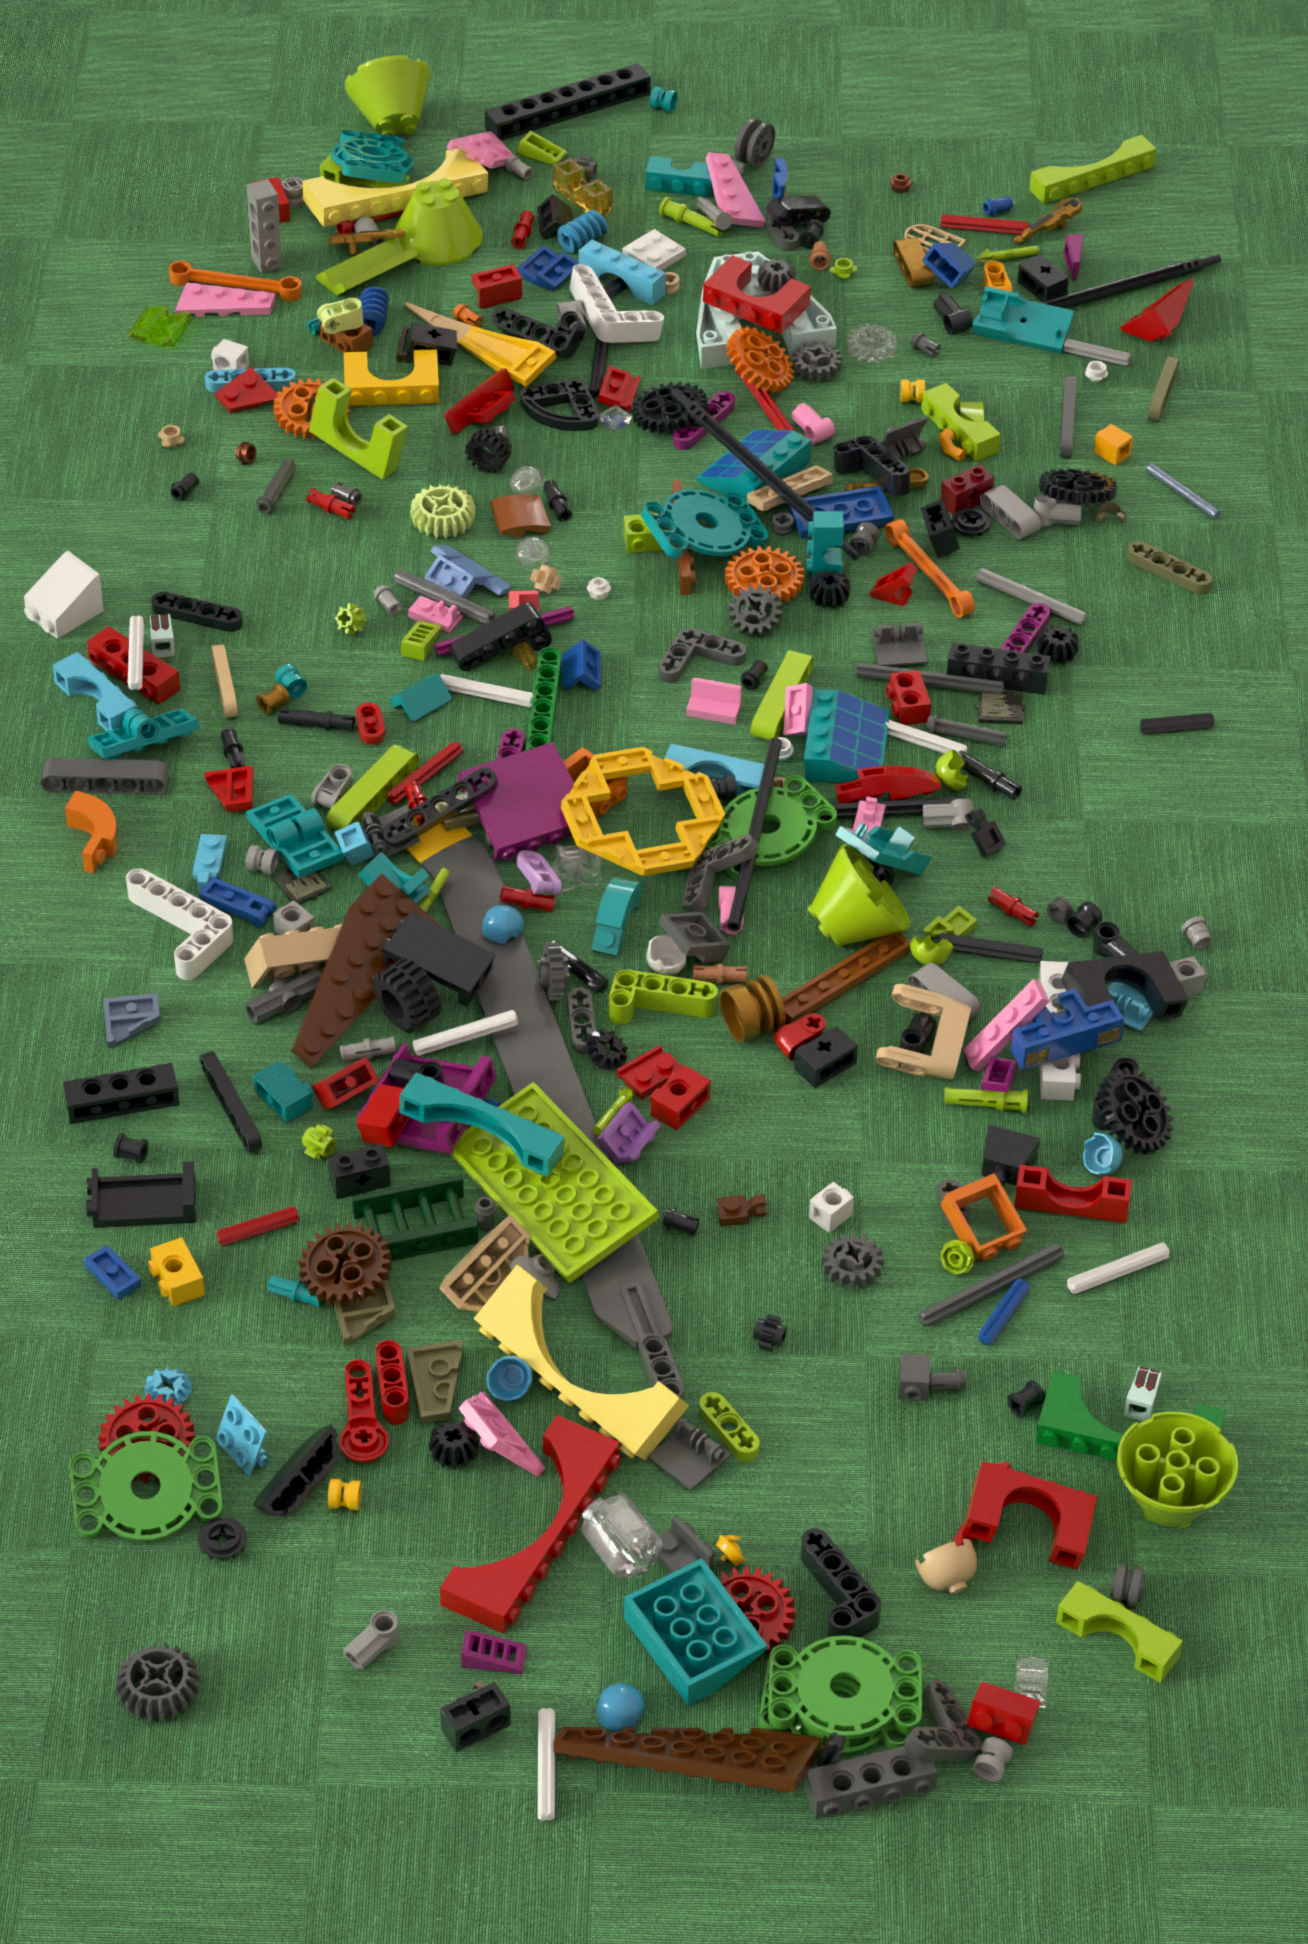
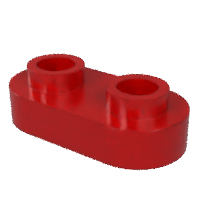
[356,703,385,745]

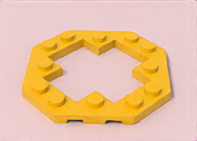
[561,747,725,876]

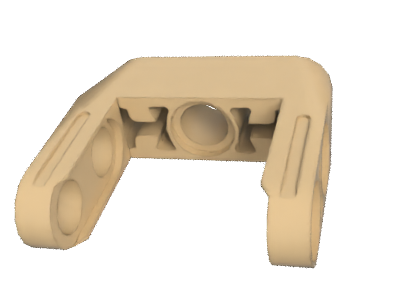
[875,984,971,1080]

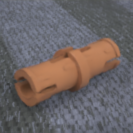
[693,963,747,985]

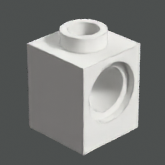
[211,339,249,370]
[809,1182,854,1233]

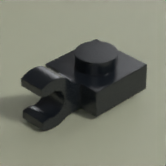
[965,808,1006,857]

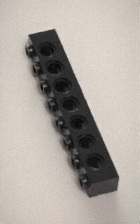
[485,63,651,141]

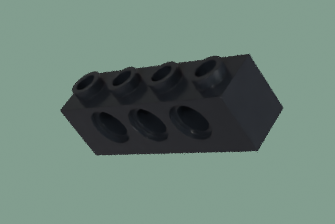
[947,642,1051,695]
[63,1063,180,1124]

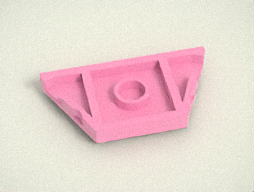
[447,131,515,169]
[458,1391,546,1477]

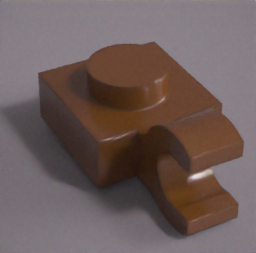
[717,1194,767,1226]

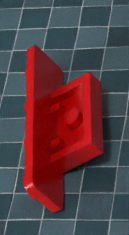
[444,368,516,434]

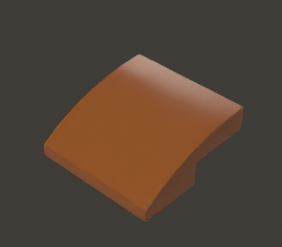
[490,494,551,538]

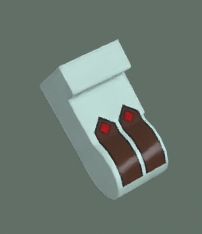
[150,614,175,658]
[1124,1366,1162,1422]

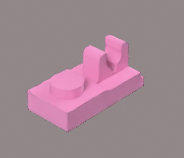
[408,596,463,634]
[783,683,813,737]
[853,797,886,833]

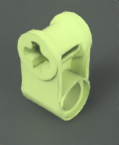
[317,298,364,334]

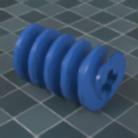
[360,287,389,336]

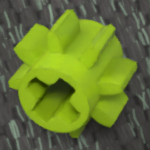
[335,603,367,635]
[302,1124,337,1160]

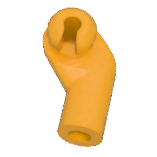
[938,429,966,461]

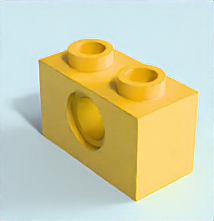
[148,1237,205,1307]

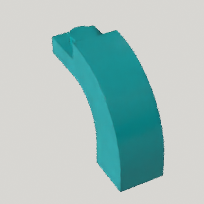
[358,852,431,904]
[591,877,644,956]

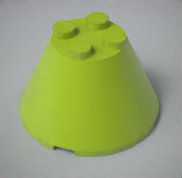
[345,55,432,136]
[394,178,483,266]
[807,843,911,948]
[1117,1412,1238,1529]

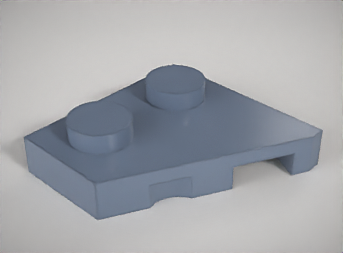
[103,993,160,1048]

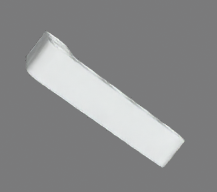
[569,264,664,343]
[126,869,234,980]

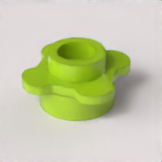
[830,258,857,279]

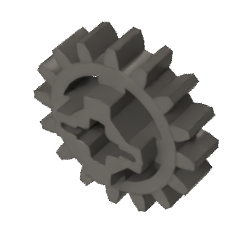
[792,341,842,382]
[729,584,782,638]
[537,942,569,1001]
[822,1233,884,1289]

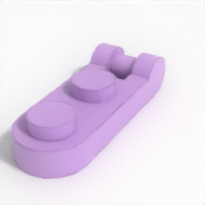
[516,850,562,895]

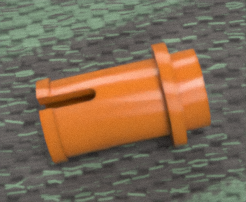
[453,304,483,328]

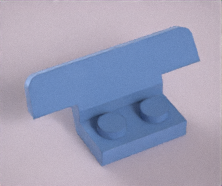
[424,544,511,598]

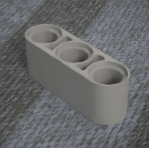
[980,485,1041,540]
[908,963,981,1019]

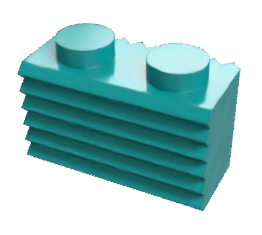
[253,1060,314,1123]

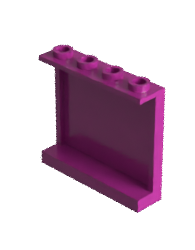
[457,742,574,861]
[357,1043,497,1154]

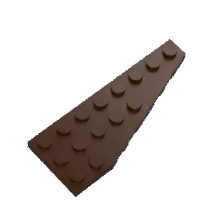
[291,873,441,1068]

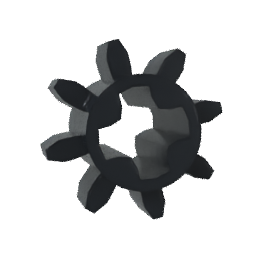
[753,1313,787,1352]

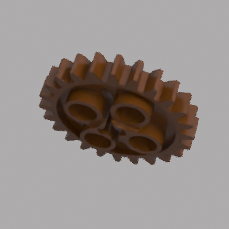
[298,1222,392,1308]

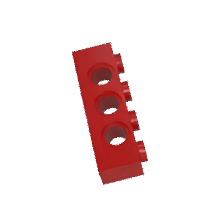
[87,626,180,705]

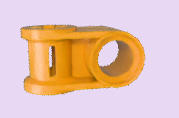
[982,261,1012,292]

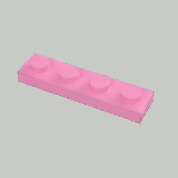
[963,979,1050,1072]

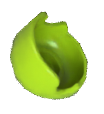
[935,749,968,791]
[910,935,953,966]

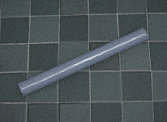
[1146,463,1221,519]

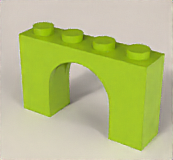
[309,377,408,480]

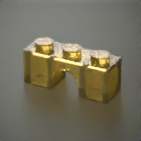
[553,158,612,216]

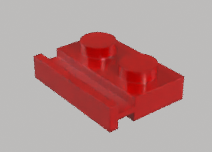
[597,366,641,412]
[617,1045,683,1100]

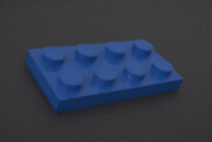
[788,486,894,538]

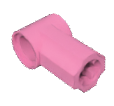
[792,403,835,445]
[719,886,745,935]

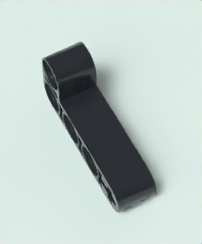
[492,307,587,359]
[833,436,911,496]
[449,602,552,671]
[801,1528,881,1645]

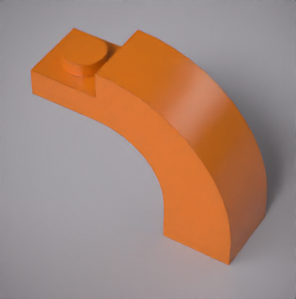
[65,791,118,873]

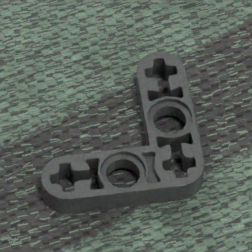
[658,628,746,683]
[682,834,759,912]
[904,1679,981,1760]

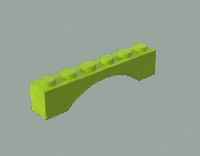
[1029,135,1156,204]

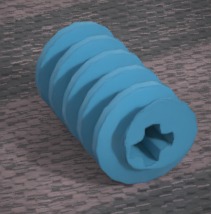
[557,210,608,253]

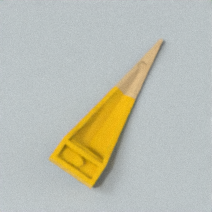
[406,303,556,387]

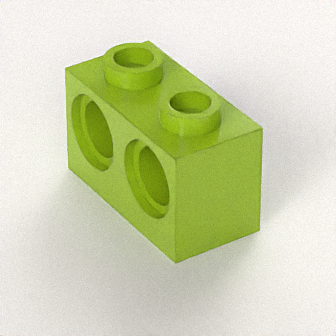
[624,513,675,553]

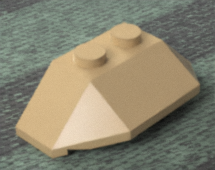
[439,1215,530,1313]

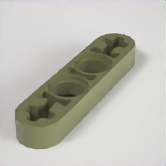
[1148,356,1180,421]
[1127,541,1212,594]

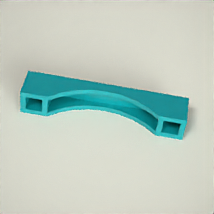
[399,1072,565,1177]

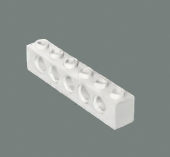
[1039,961,1081,1101]

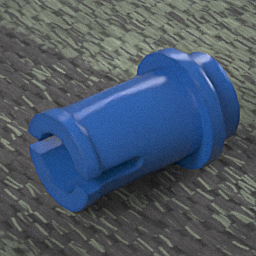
[983,195,1013,216]

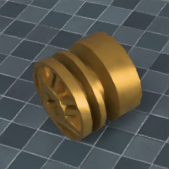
[719,975,786,1042]

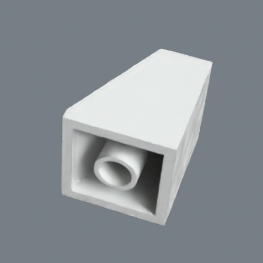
[24,551,104,639]

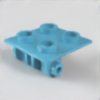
[1107,982,1154,1031]
[215,1394,269,1477]

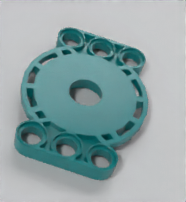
[331,130,415,183]
[641,489,768,558]

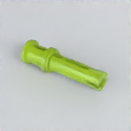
[659,197,724,237]
[944,1087,1028,1114]

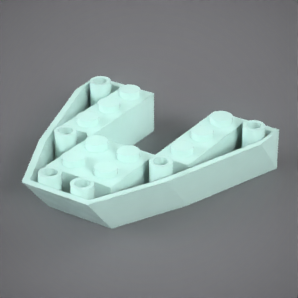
[696,251,837,369]

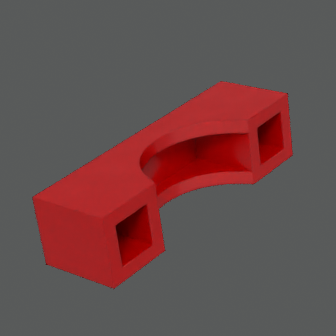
[1014,1165,1132,1223]

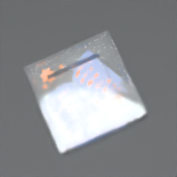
[599,405,631,432]

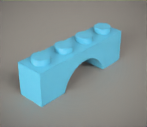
[579,240,666,306]
[53,652,137,731]
[664,744,764,796]

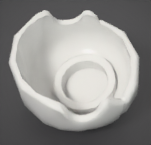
[646,935,687,976]

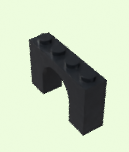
[1061,951,1189,1020]

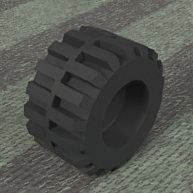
[373,958,441,1033]

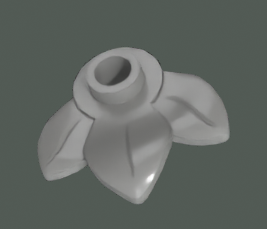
[510,1254,560,1299]

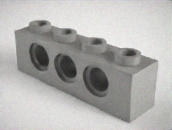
[246,179,282,274]

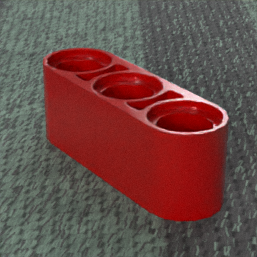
[375,1340,409,1425]

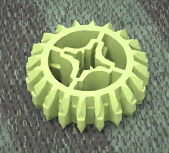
[410,484,476,539]

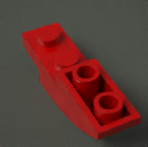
[834,766,941,803]

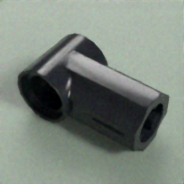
[933,293,973,334]
[1092,921,1140,958]
[900,1012,937,1054]
[390,1058,445,1085]

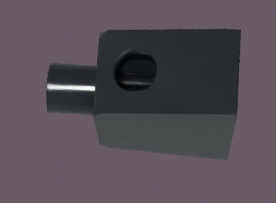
[981,1125,1040,1188]

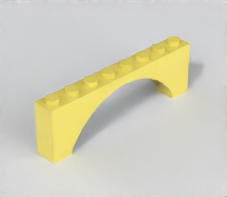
[303,148,488,227]
[474,1265,689,1461]

